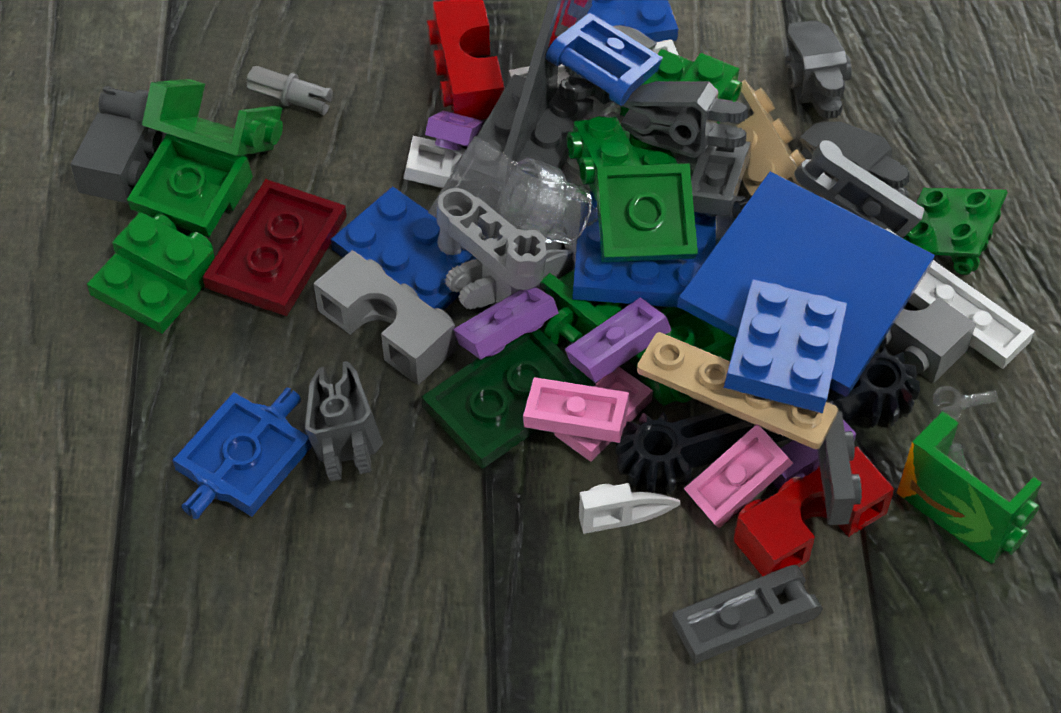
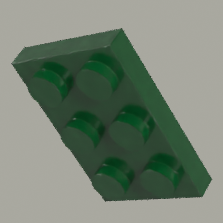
[421,329,593,469]

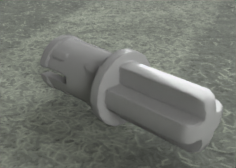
[246,66,333,115]

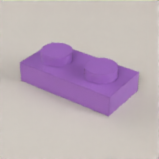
[425,110,484,151]
[453,287,559,360]
[565,297,672,383]

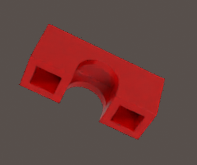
[427,0,505,120]
[733,446,894,576]

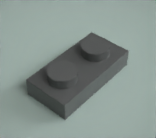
[817,412,862,525]

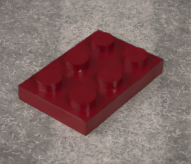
[203,179,347,316]

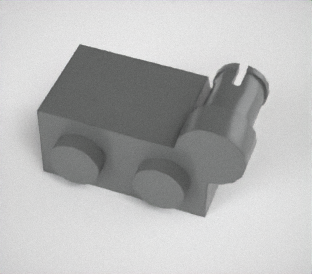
[71,86,162,203]

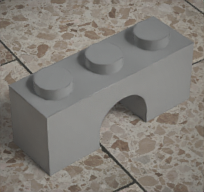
[314,250,456,385]
[880,297,976,383]

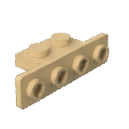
[737,80,813,197]
[637,332,838,449]

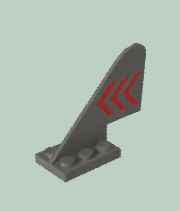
[460,0,594,204]

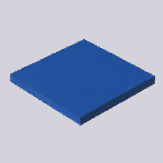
[677,171,935,397]

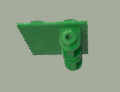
[903,188,1008,275]

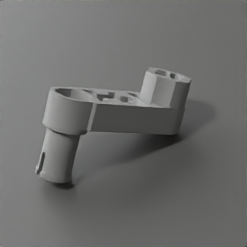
[436,188,547,290]

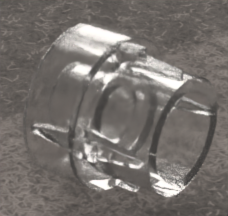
[498,158,592,245]

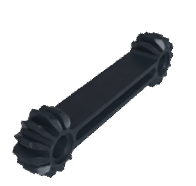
[615,345,920,495]

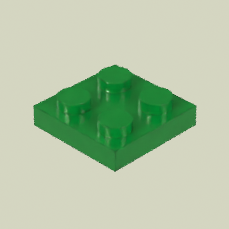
[595,163,698,262]

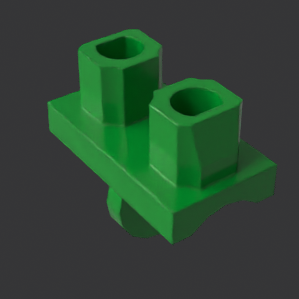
[540,269,622,345]

